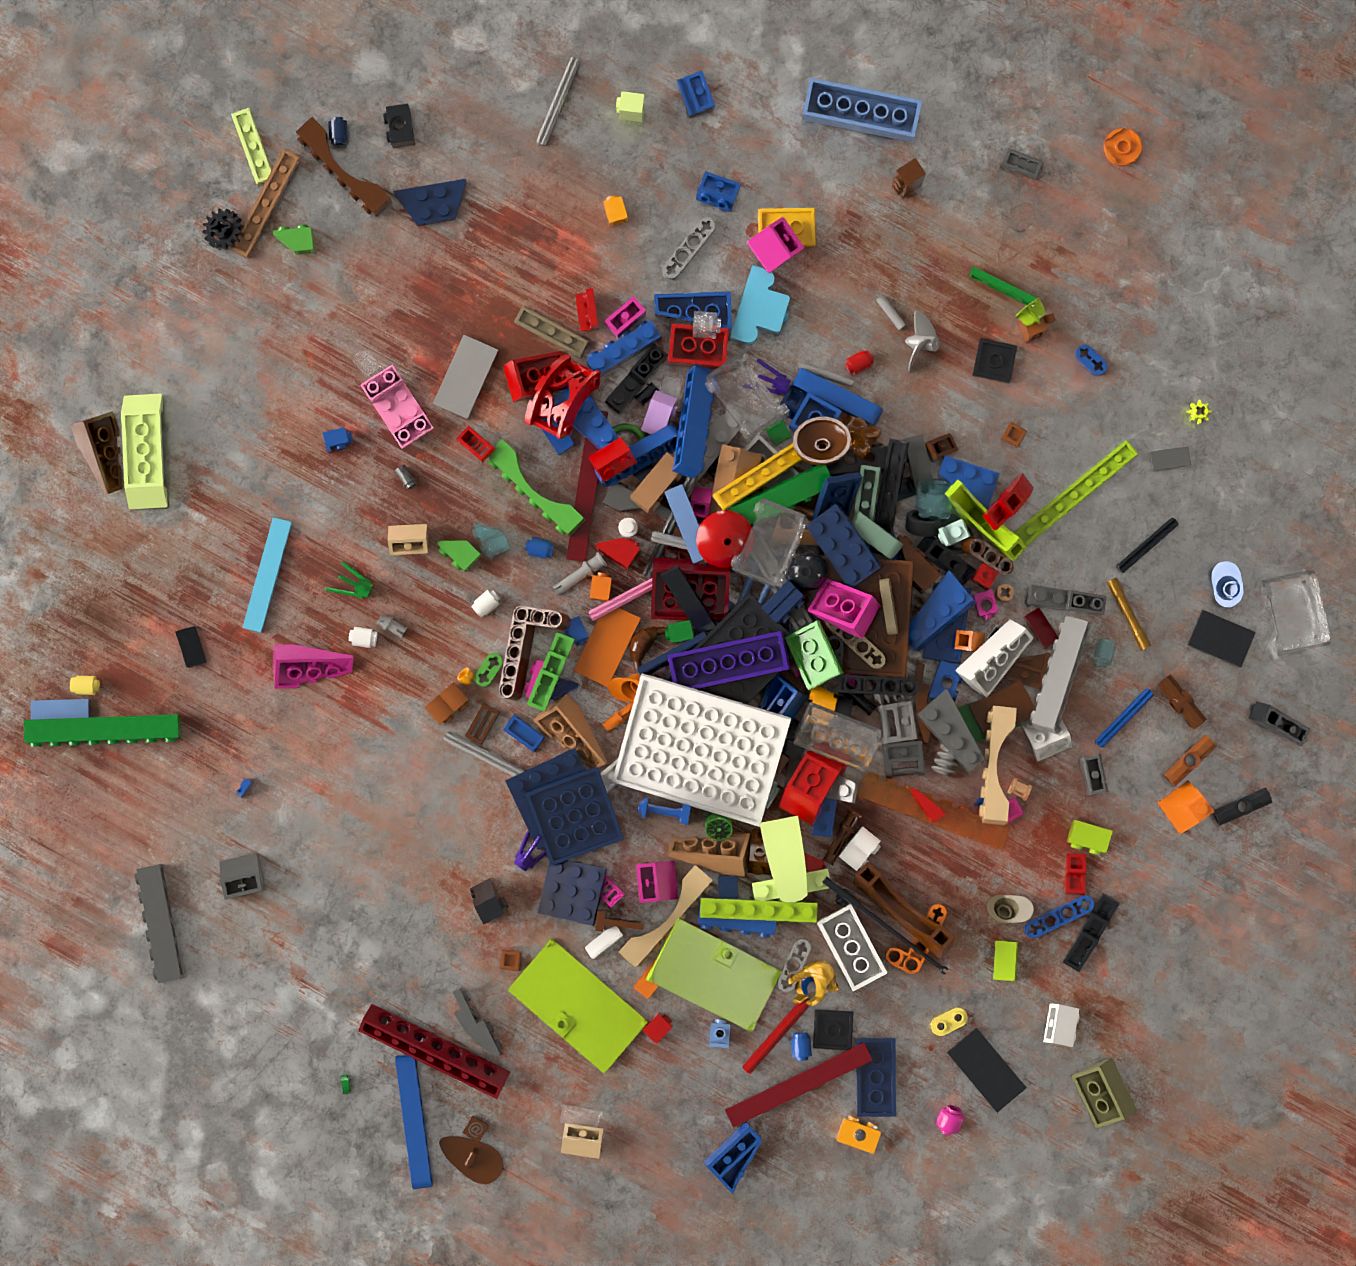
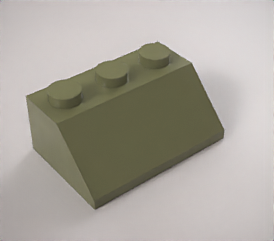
[1071,1058,1137,1129]

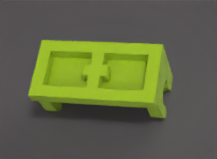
[993,940,1019,981]

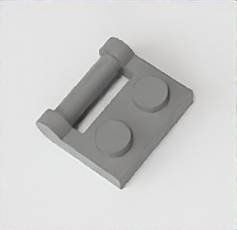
[877,701,917,744]

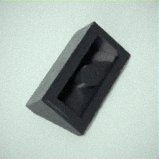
[175,626,207,668]

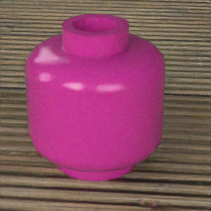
[936,1105,965,1136]

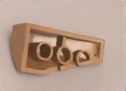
[708,444,763,516]
[533,693,607,768]
[667,831,751,877]

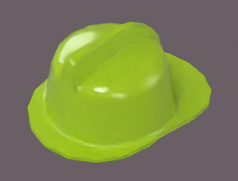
[1015,298,1046,326]

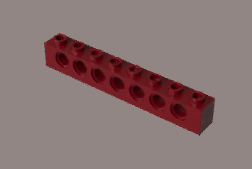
[358,1004,510,1099]

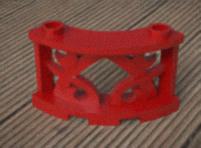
[524,354,601,440]

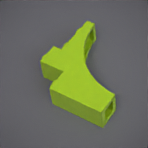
[945,480,1027,561]

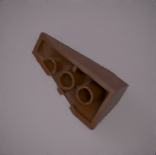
[70,411,122,495]

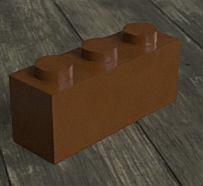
[892,158,926,199]

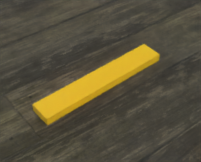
[713,443,803,510]

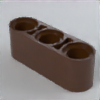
[962,536,1014,575]

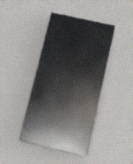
[947,1028,1027,1113]

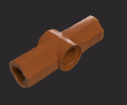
[1163,735,1217,787]

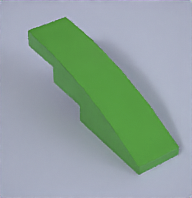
[527,631,575,712]

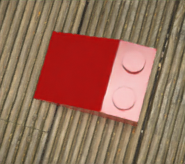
[503,351,569,402]

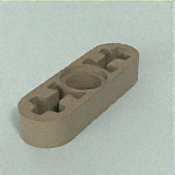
[879,578,898,635]

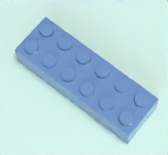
[802,78,922,143]

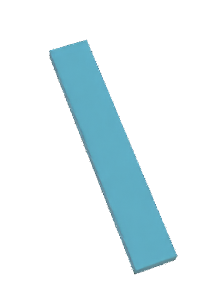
[242,517,292,633]

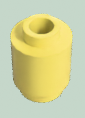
[70,675,100,695]

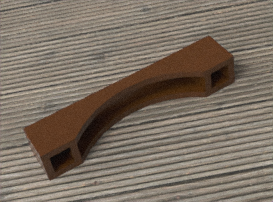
[296,117,392,217]
[853,862,955,959]

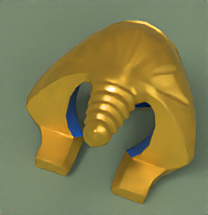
[788,960,840,1006]

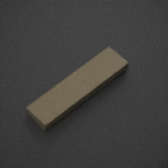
[514,306,590,359]

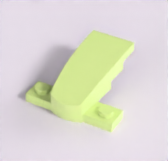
[752,816,830,902]

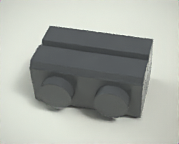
[1079,754,1109,796]

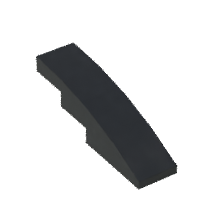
[1063,893,1120,972]

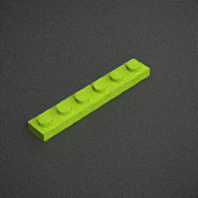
[700,898,817,923]

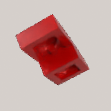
[1065,853,1086,895]

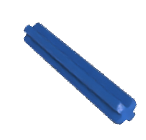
[1095,688,1154,748]

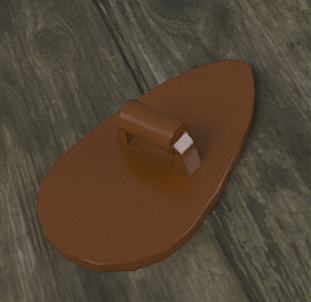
[439,1136,503,1184]

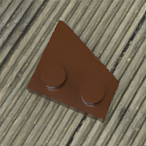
[1003,653,1051,689]

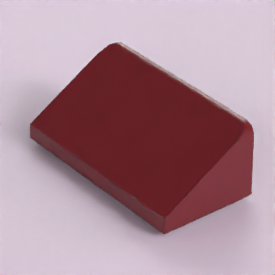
[1023,607,1059,649]

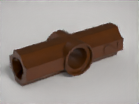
[1157,674,1207,730]

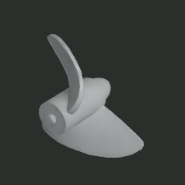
[905,311,940,373]

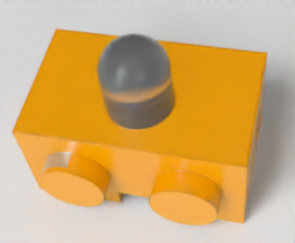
[836,1115,881,1154]

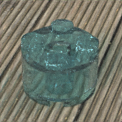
[915,479,954,519]

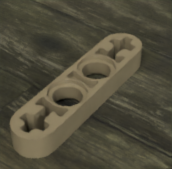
[825,621,886,669]

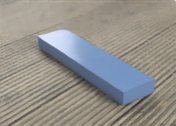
[664,484,703,563]

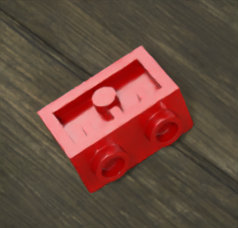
[575,288,599,332]

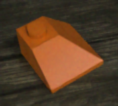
[1157,780,1215,834]

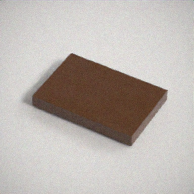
[969,680,1036,737]

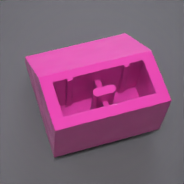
[747,217,804,274]
[636,860,678,903]

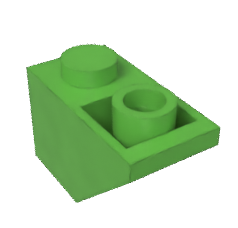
[273,225,315,255]
[437,541,481,572]

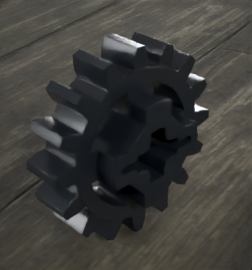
[202,208,244,250]

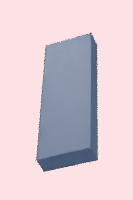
[31,699,90,720]

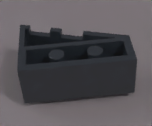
[470,878,509,925]

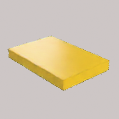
[758,208,816,247]

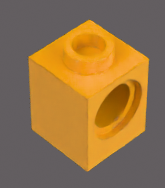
[603,195,628,227]

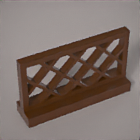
[595,909,645,932]

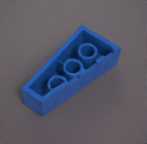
[654,291,732,331]
[548,382,619,450]
[908,571,977,652]

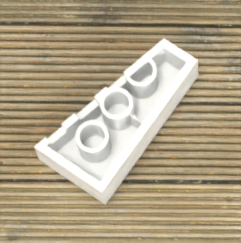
[955,619,1034,698]

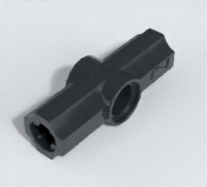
[1213,787,1273,826]

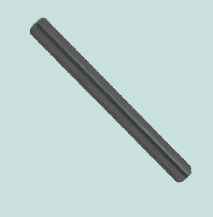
[643,476,698,578]

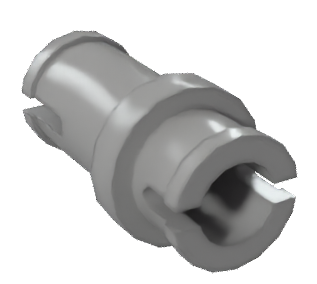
[376,613,407,638]

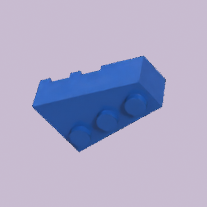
[937,455,1000,510]
[759,674,809,723]
[704,1121,762,1194]

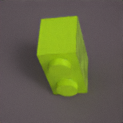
[1067,820,1113,856]

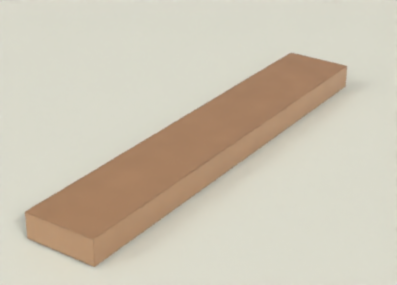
[231,148,301,258]

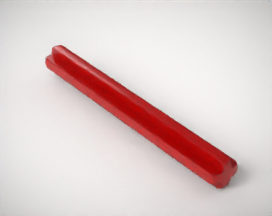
[742,998,810,1074]

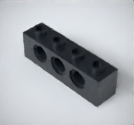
[811,443,888,476]

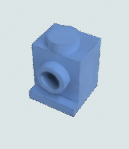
[709,1019,730,1048]

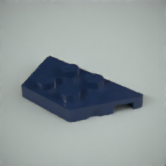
[394,179,467,226]

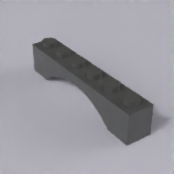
[603,482,700,531]

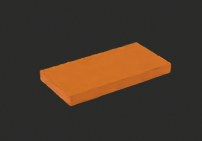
[573,608,641,687]

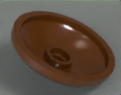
[793,417,851,465]

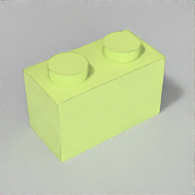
[616,91,645,122]

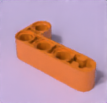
[885,904,947,974]

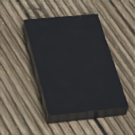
[1187,610,1256,668]

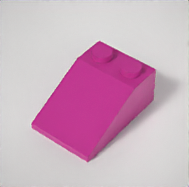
[807,578,881,639]

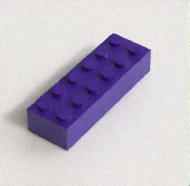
[667,631,791,689]

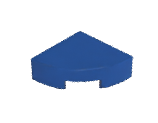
[236,779,254,798]

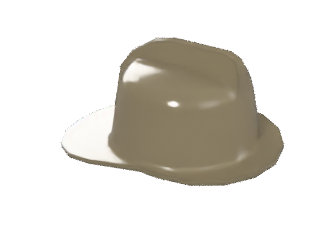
[987,895,1034,925]

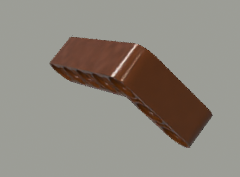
[499,606,571,701]

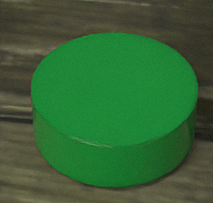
[341,1074,351,1095]

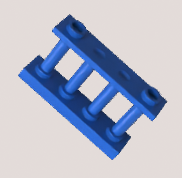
[638,798,691,825]

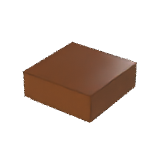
[1001,422,1027,448]
[500,949,522,971]

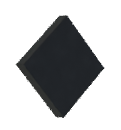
[972,338,1017,384]
[813,1009,854,1050]

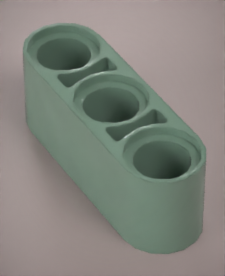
[851,511,904,560]

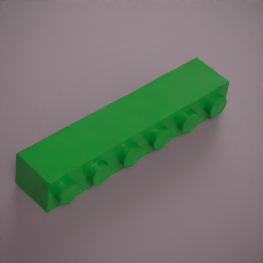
[720,465,830,527]

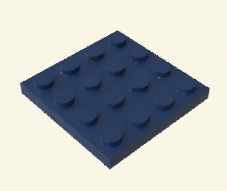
[505,747,585,850]
[525,766,624,866]

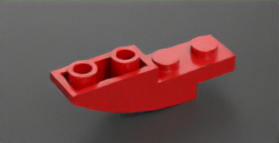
[983,473,1034,531]

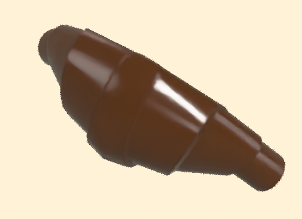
[628,626,665,671]

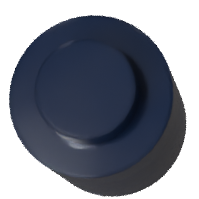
[328,117,348,145]

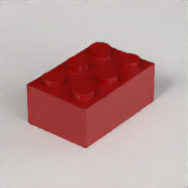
[668,324,729,370]

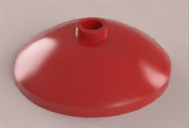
[696,510,754,568]

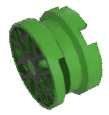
[705,812,732,841]

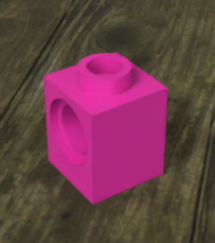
[972,590,998,620]

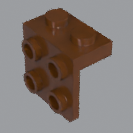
[748,828,772,875]

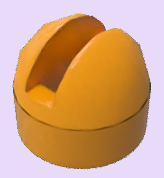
[458,668,475,685]

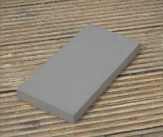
[433,335,499,420]

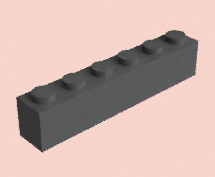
[135,864,184,983]

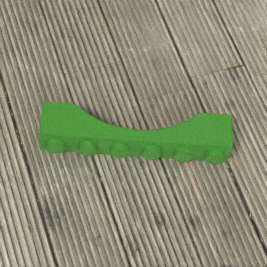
[488,439,586,536]

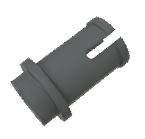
[395,464,417,490]

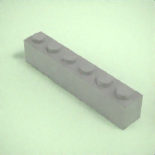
[1030,616,1090,734]

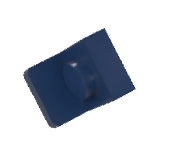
[777,385,807,420]

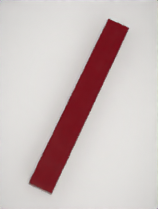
[566,411,608,562]
[725,1042,873,1128]

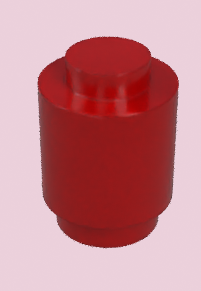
[844,350,874,375]

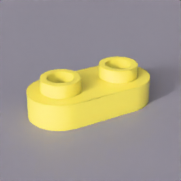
[930,1007,968,1036]

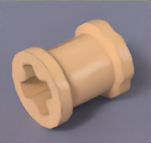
[1007,778,1032,801]

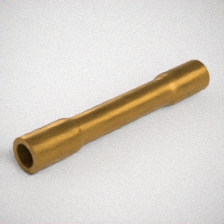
[1107,577,1151,651]

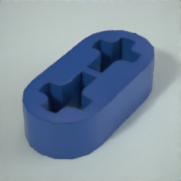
[1075,344,1107,376]

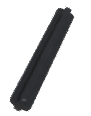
[1117,518,1179,573]

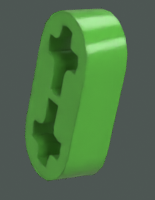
[475,653,503,687]

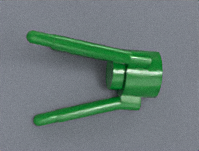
[325,562,373,599]

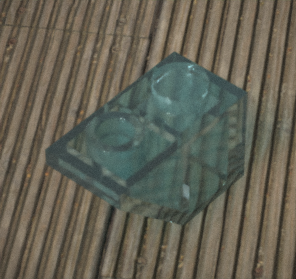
[472,522,511,560]

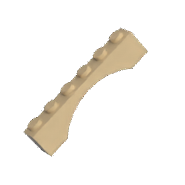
[979,706,1017,825]
[618,865,713,968]

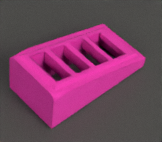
[601,875,625,908]

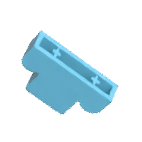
[730,265,790,346]

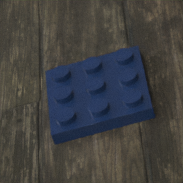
[538,860,607,926]

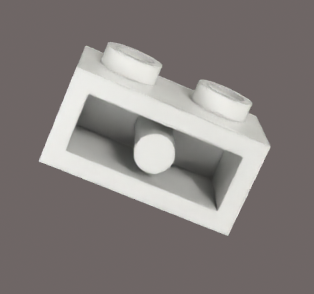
[1043,1004,1080,1047]

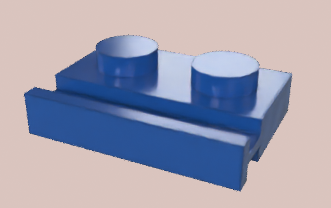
[676,71,715,117]

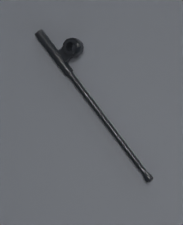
[822,876,949,975]

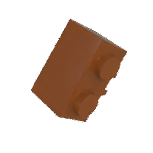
[1017,313,1056,343]

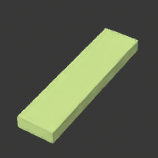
[231,108,272,185]

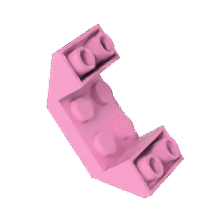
[361,364,434,449]

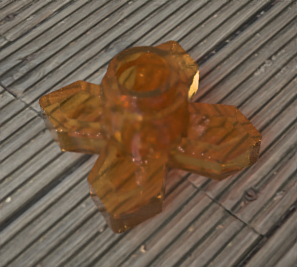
[843,415,881,458]

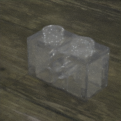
[693,311,721,339]

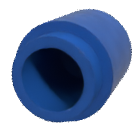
[525,536,554,559]
[791,1032,812,1061]

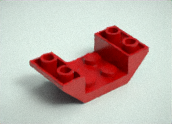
[779,741,851,826]

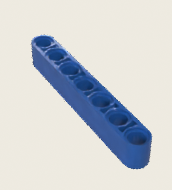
[395,1055,433,1190]

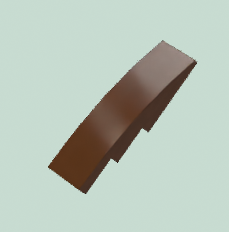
[914,663,930,744]

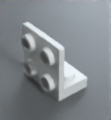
[1021,718,1072,762]

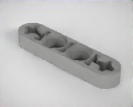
[663,217,715,280]

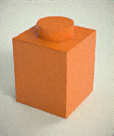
[590,573,612,602]
[954,630,985,652]

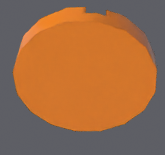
[1104,128,1142,166]

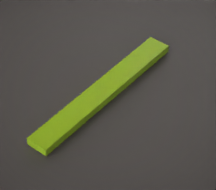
[1013,440,1138,546]

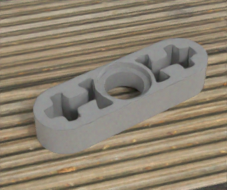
[778,939,811,992]

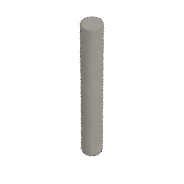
[797,362,854,387]

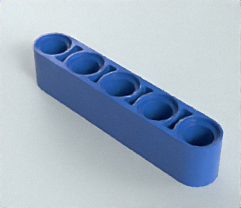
[791,368,883,427]
[594,425,678,487]

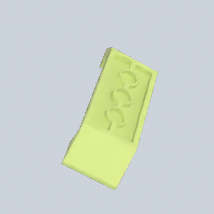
[121,394,168,510]

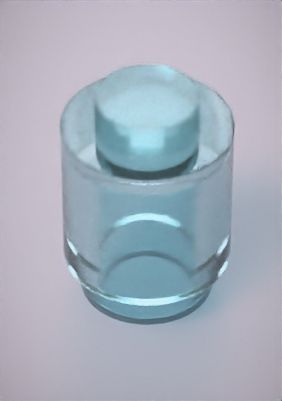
[1092,638,1116,668]

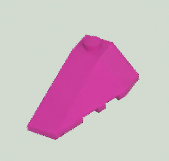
[273,644,353,689]

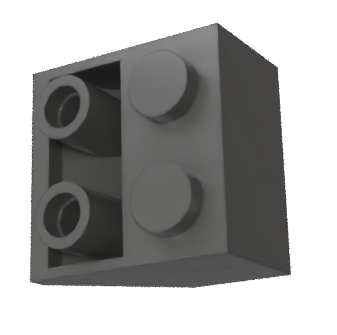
[219,853,266,900]

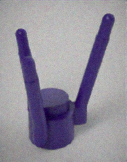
[741,359,791,395]
[514,831,547,871]

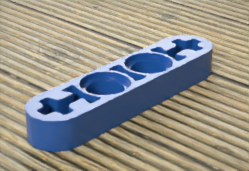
[1024,896,1094,938]

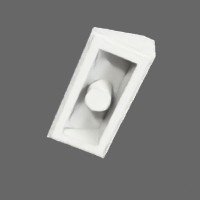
[585,926,623,959]

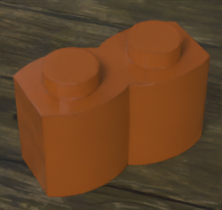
[425,682,470,725]

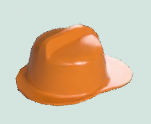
[608,674,641,702]

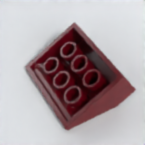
[651,558,730,622]

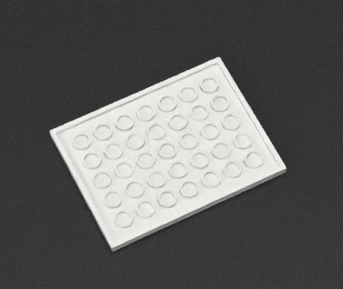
[612,673,791,827]

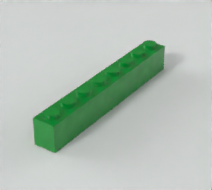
[24,714,182,747]

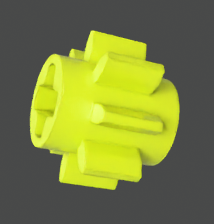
[1187,400,1212,425]

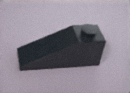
[917,536,976,585]
[1249,701,1310,746]

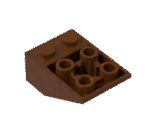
[896,534,941,595]

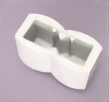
[838,826,881,871]

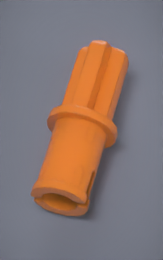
[602,702,633,733]

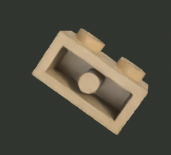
[388,524,429,555]
[561,1123,604,1159]

